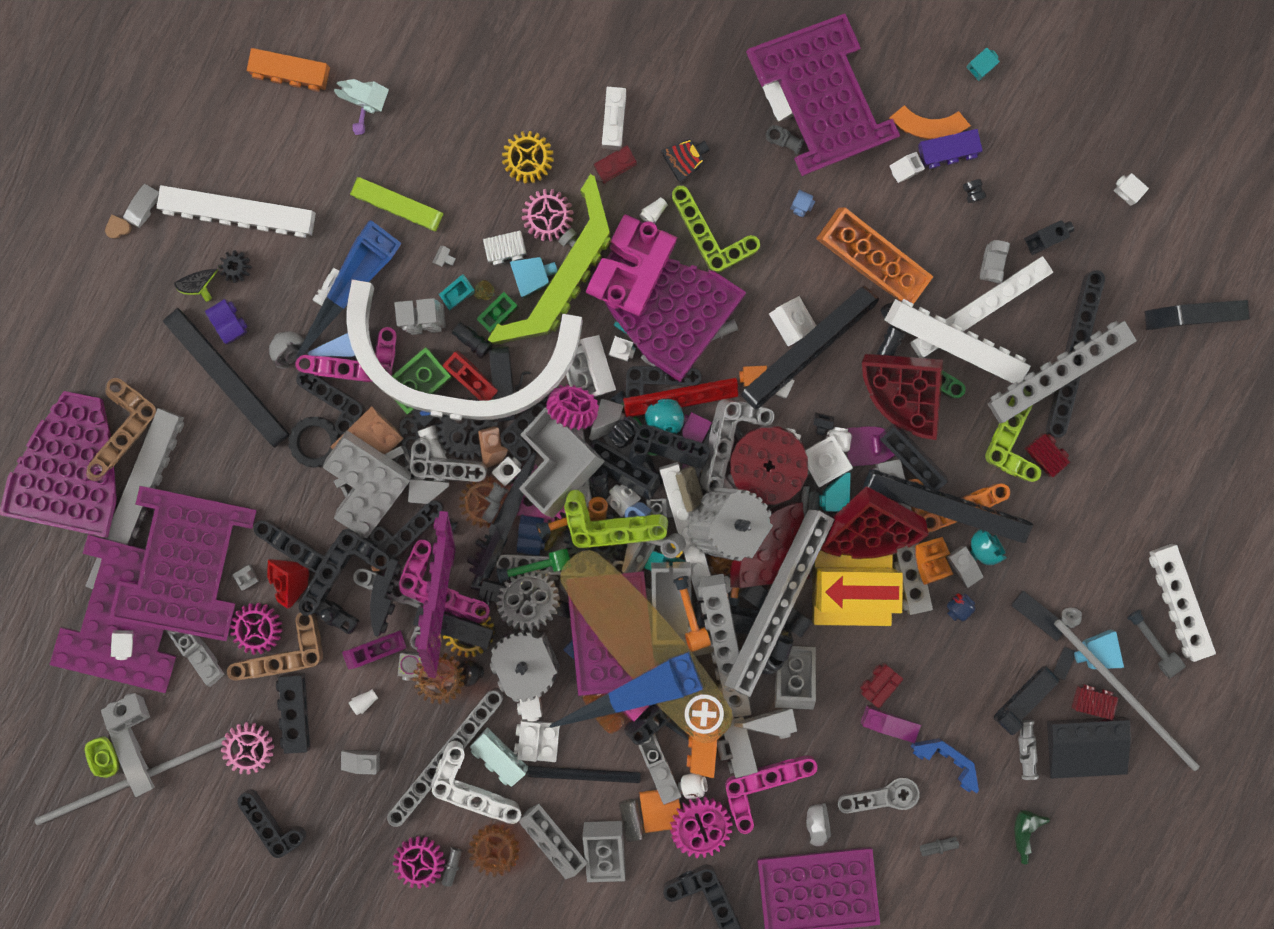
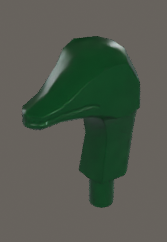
[1014,810,1050,864]

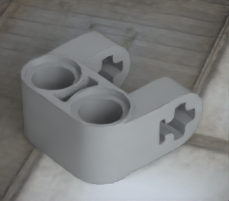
[980,240,1010,283]

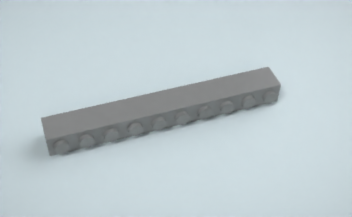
[86,408,184,589]
[725,509,835,697]

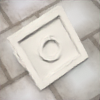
[769,296,816,347]
[806,434,853,487]

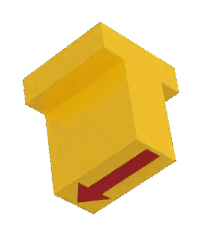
[812,551,903,626]

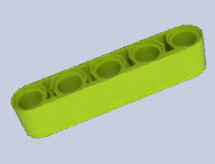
[350,177,443,231]

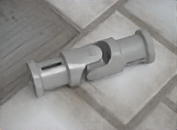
[1018,719,1039,780]

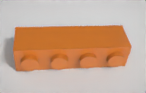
[247,48,330,92]

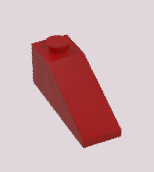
[442,350,498,401]

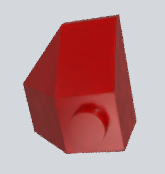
[267,559,309,609]

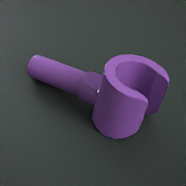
[353,107,366,135]

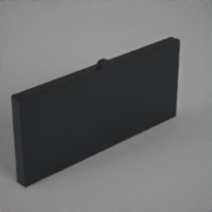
[1053,647,1075,680]

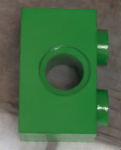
[477,292,519,333]

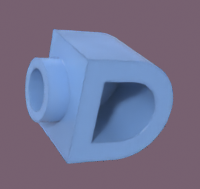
[790,190,815,217]
[625,502,652,518]

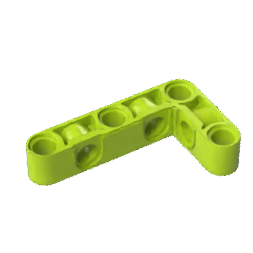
[985,379,1041,482]
[564,490,668,548]

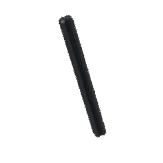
[527,766,641,783]

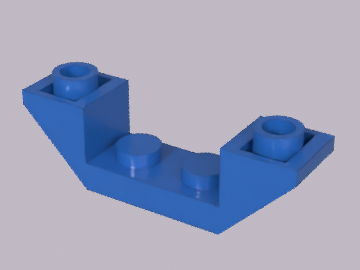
[911,738,979,793]

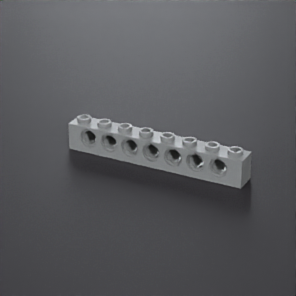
[987,321,1137,423]
[874,459,933,615]
[697,574,751,719]

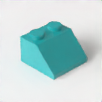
[819,472,850,511]

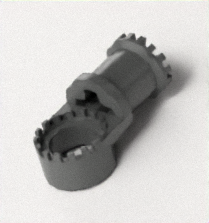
[766,125,804,155]
[482,482,509,524]

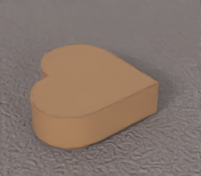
[105,215,131,239]

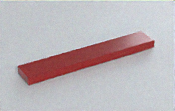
[623,378,738,417]

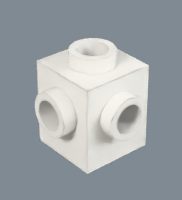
[606,485,641,517]

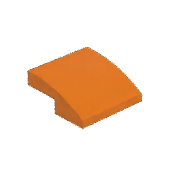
[915,537,953,585]
[639,790,680,833]

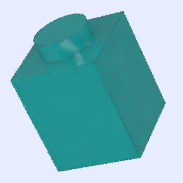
[966,48,1000,81]

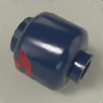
[947,593,976,622]

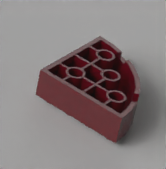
[862,354,943,440]
[820,486,929,559]
[730,502,810,588]

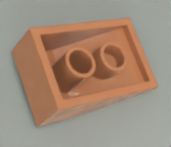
[330,406,403,454]

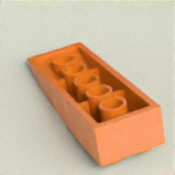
[816,207,933,304]

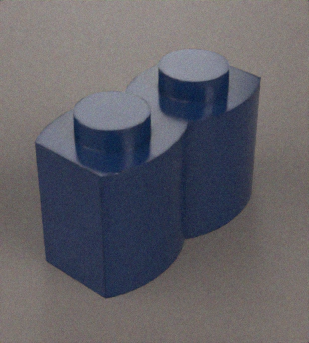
[517,515,546,556]

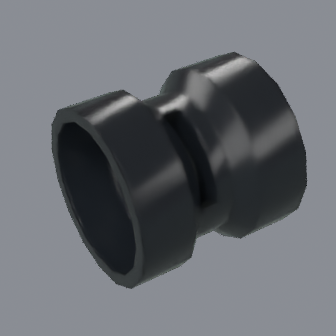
[963,179,987,204]

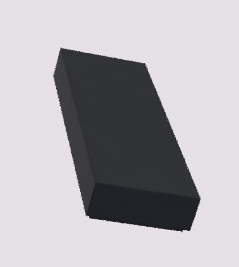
[1011,590,1069,641]

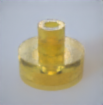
[475,280,495,301]

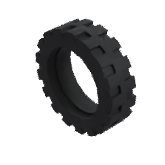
[288,417,341,468]

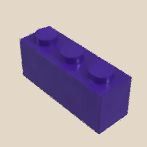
[918,129,982,169]

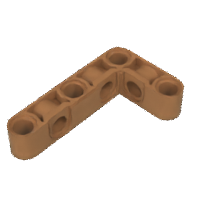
[86,378,156,481]
[227,610,323,680]

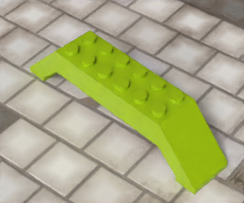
[488,174,611,345]

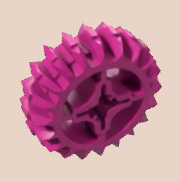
[546,384,599,431]
[230,603,283,655]
[393,836,445,889]

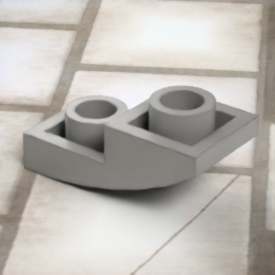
[123,184,159,228]

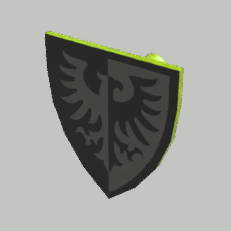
[174,269,218,302]

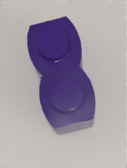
[205,299,248,345]

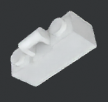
[602,87,626,150]

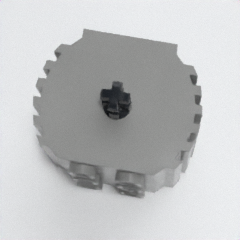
[687,487,773,561]
[490,627,560,702]

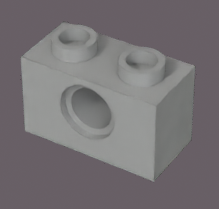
[101,693,150,734]

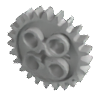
[497,571,560,632]

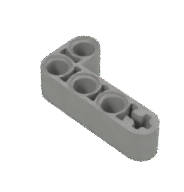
[410,438,487,482]

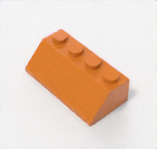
[687,693,720,778]

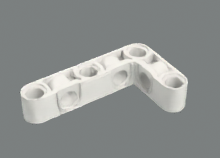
[431,741,521,824]

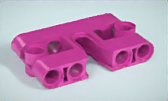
[586,214,678,317]

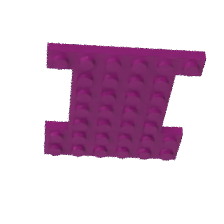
[746,14,900,176]
[109,486,256,641]
[415,511,456,678]
[49,534,176,693]

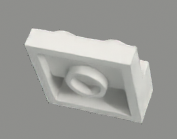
[514,719,560,762]

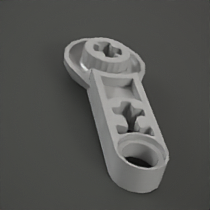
[838,778,919,813]

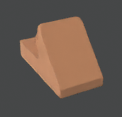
[478,426,508,468]

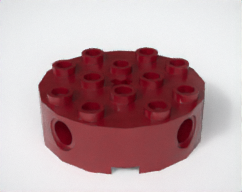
[731,426,808,505]

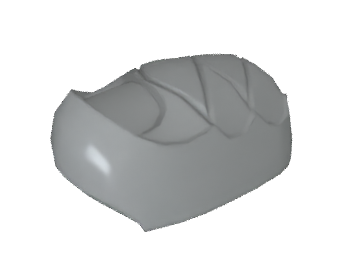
[806,803,831,846]

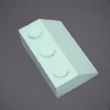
[470,727,528,787]

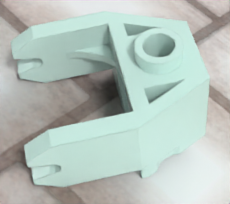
[334,79,389,114]

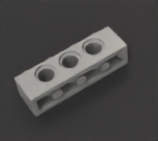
[518,804,587,879]

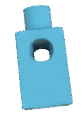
[510,257,557,299]
[1074,630,1124,669]

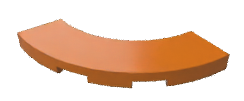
[889,105,971,140]

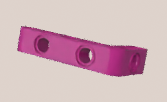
[295,327,396,382]
[399,540,490,624]
[725,755,817,834]

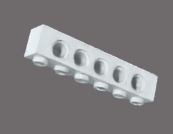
[1149,544,1216,662]

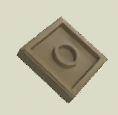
[675,465,703,512]

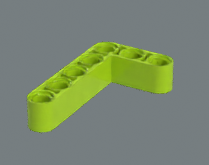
[672,186,760,273]

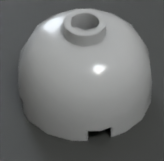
[269,331,309,369]

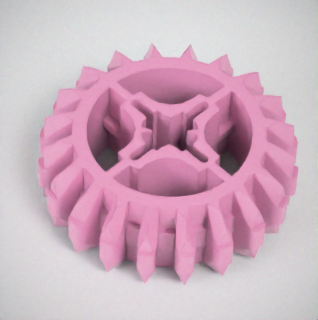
[522,189,574,242]
[221,722,274,775]

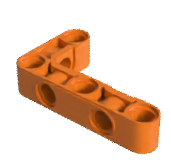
[908,479,1010,532]

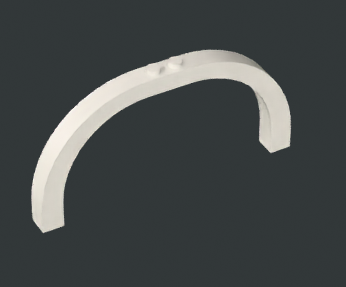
[347,280,583,421]

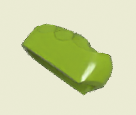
[85,736,120,778]

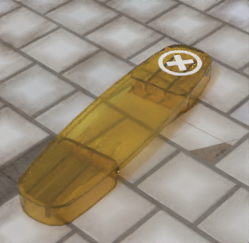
[560,549,733,743]

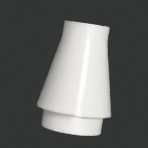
[640,197,668,224]
[349,689,378,715]

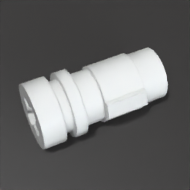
[313,268,339,306]
[418,425,447,466]

